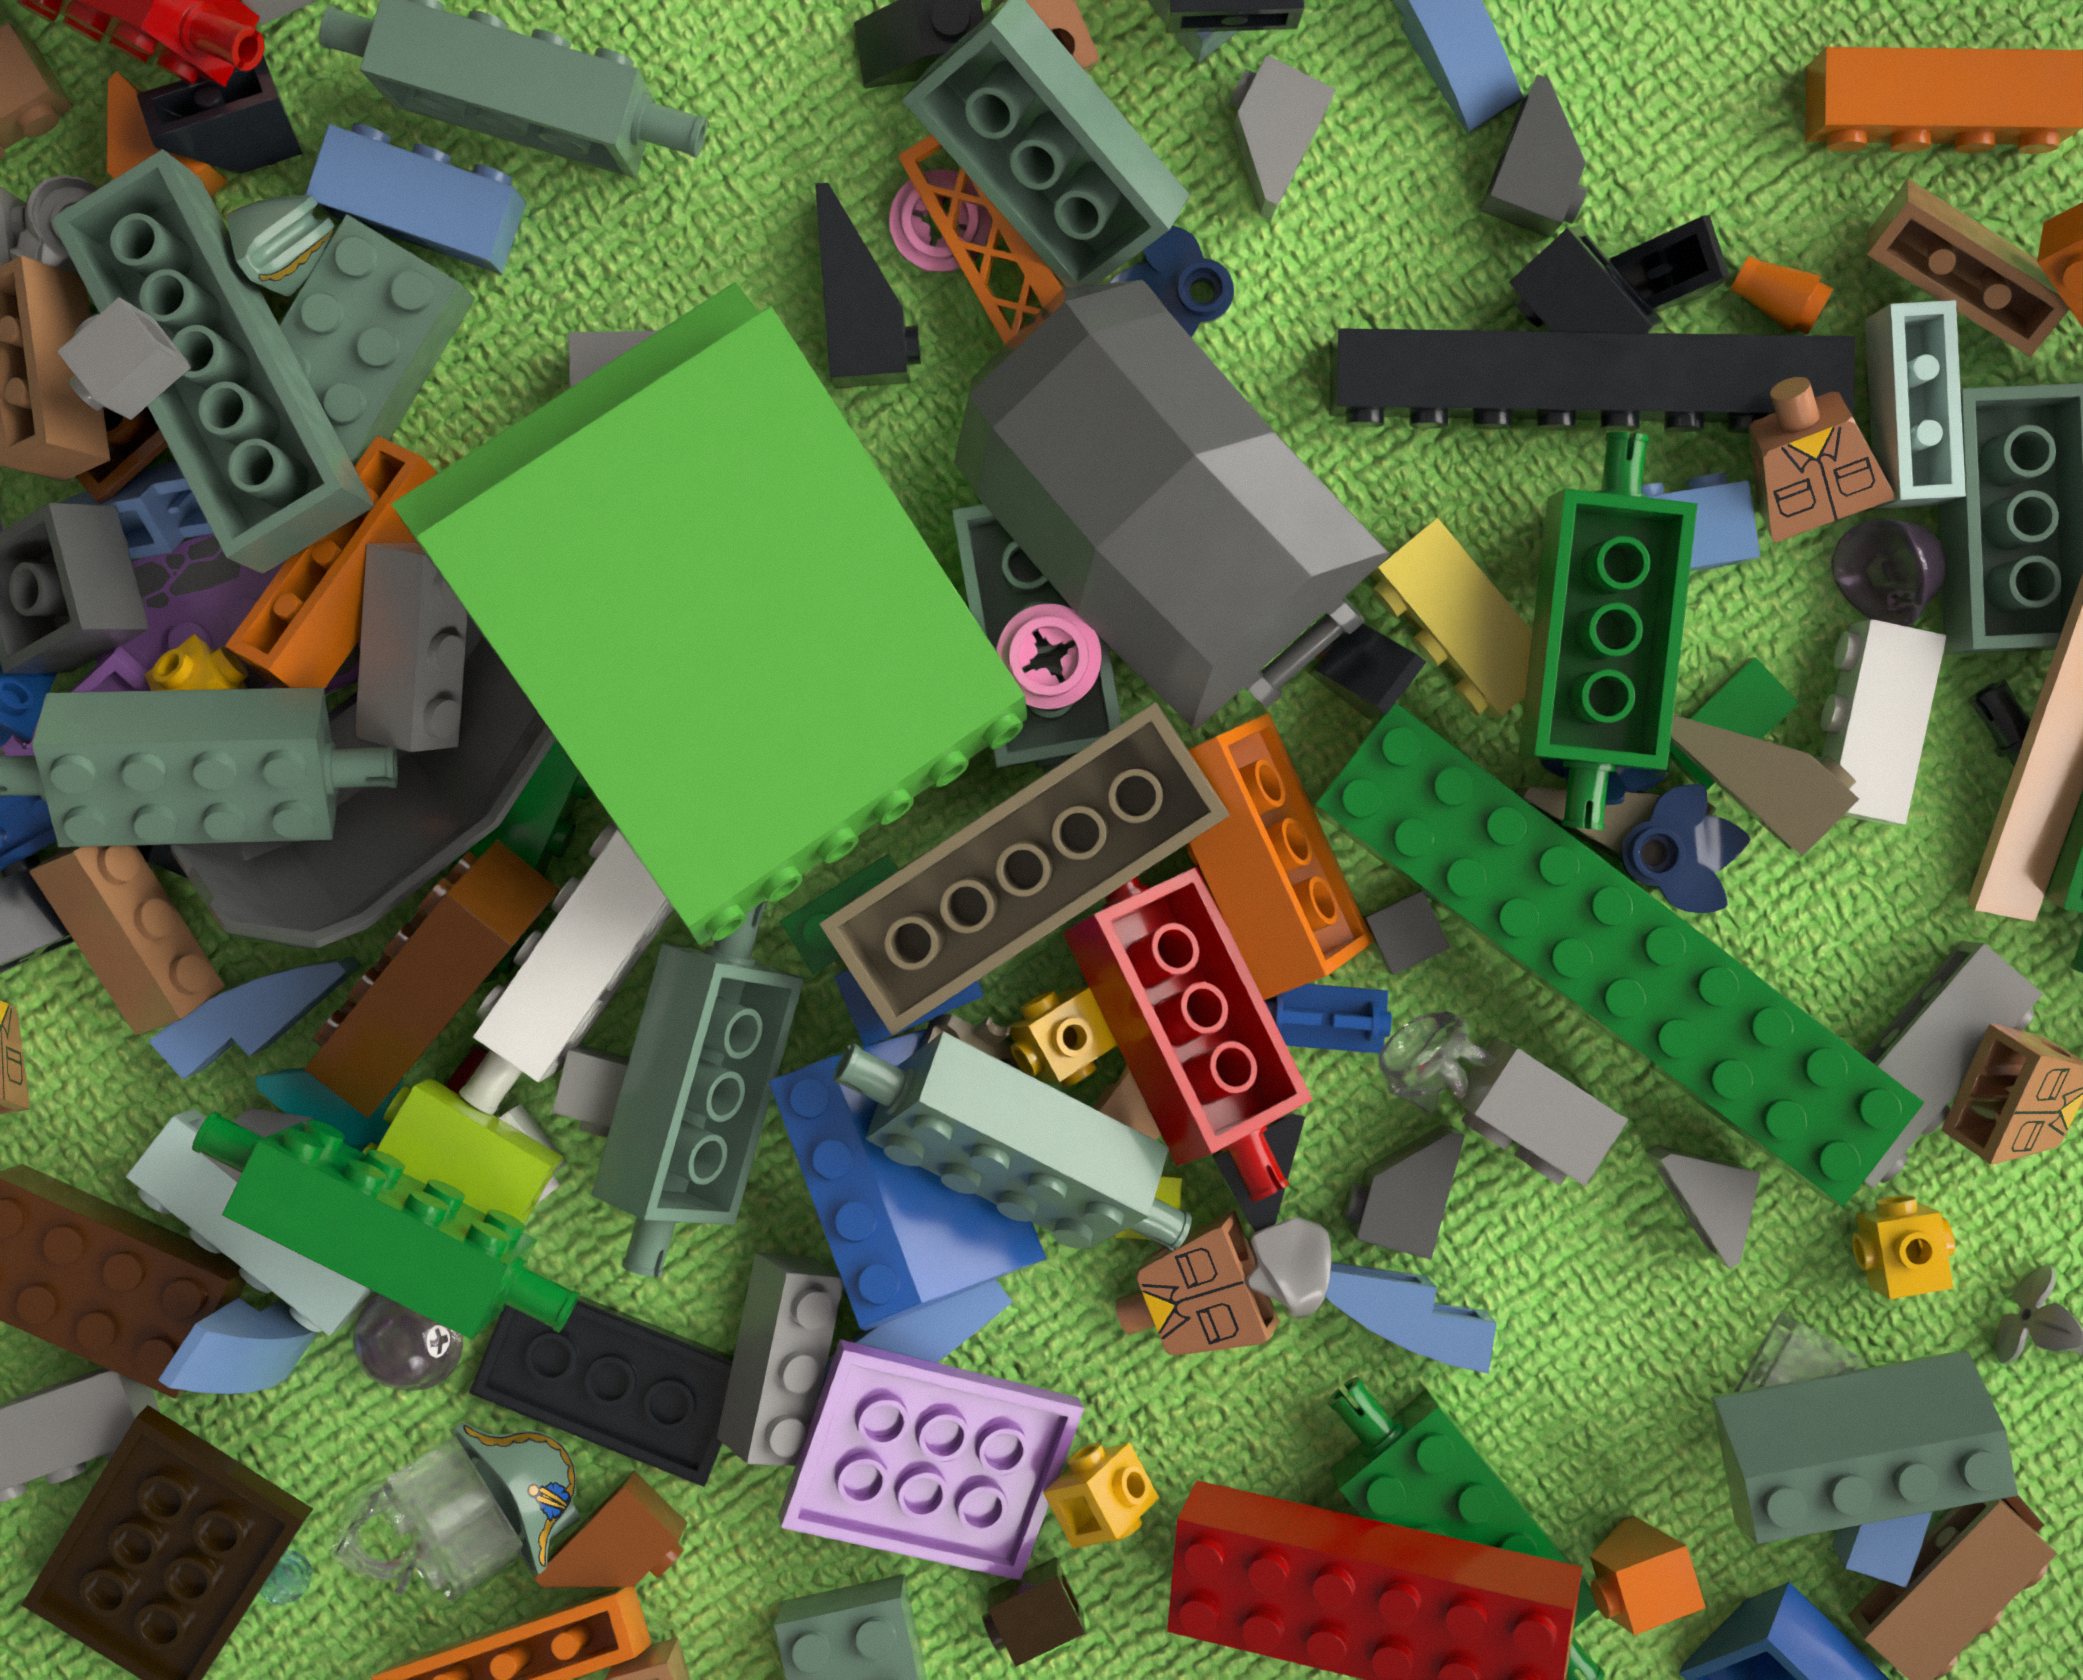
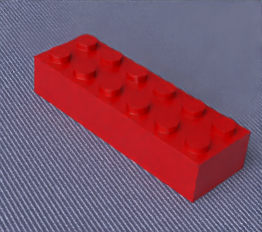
[1167,1480,1583,1680]

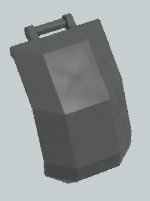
[954,280,1391,730]
[170,614,555,948]

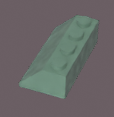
[1711,1350,2018,1544]

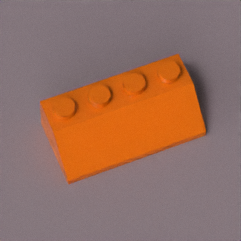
[1186,712,1374,1000]

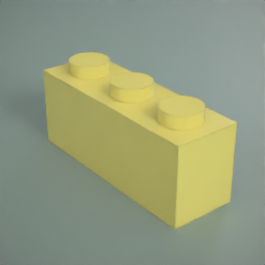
[1370,518,1532,719]

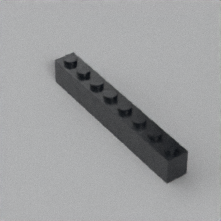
[1329,328,1855,433]

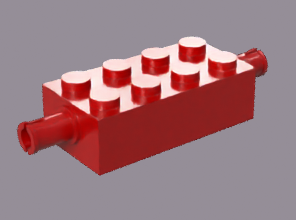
[17,0,265,87]
[1062,866,1313,1202]

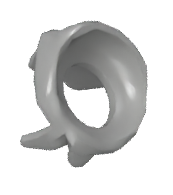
[1245,1217,1331,1318]

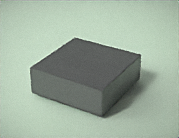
[1363,890,1450,975]

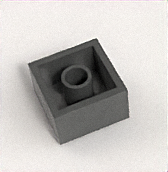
[0,503,149,674]

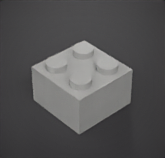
[1452,1036,1628,1186]

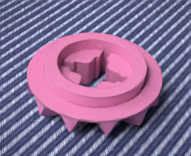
[889,169,991,274]
[996,604,1102,710]

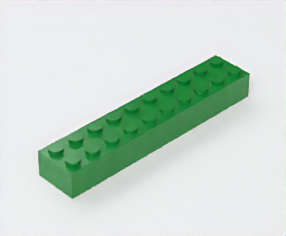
[1312,703,1925,1207]

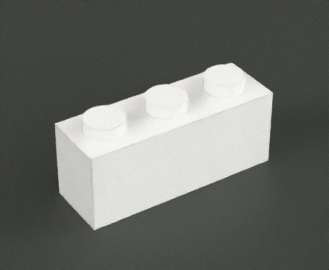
[1815,619,1947,825]

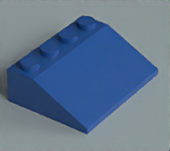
[769,1028,1047,1331]

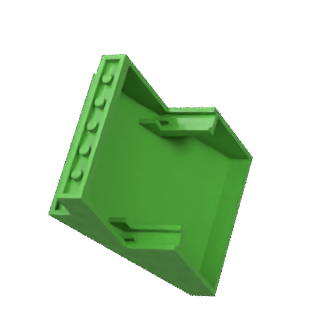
[391,282,1028,946]

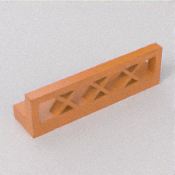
[898,134,1066,345]

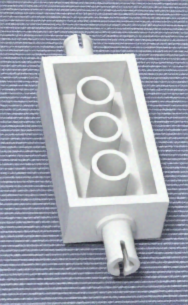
[459,823,674,1115]

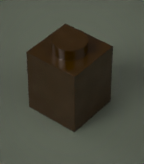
[982,1557,1085,1667]

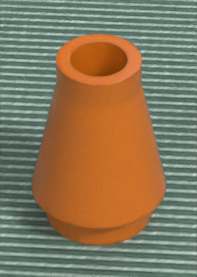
[1730,255,1833,335]

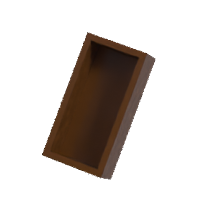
[304,839,559,1119]
[0,1164,246,1399]

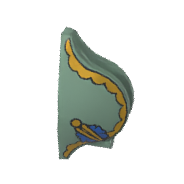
[227,195,335,296]
[449,1423,580,1576]

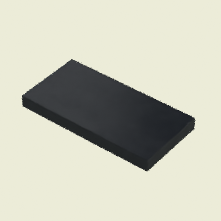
[469,1295,734,1487]

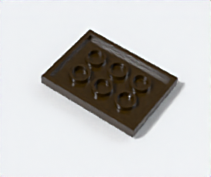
[21,1405,313,1680]

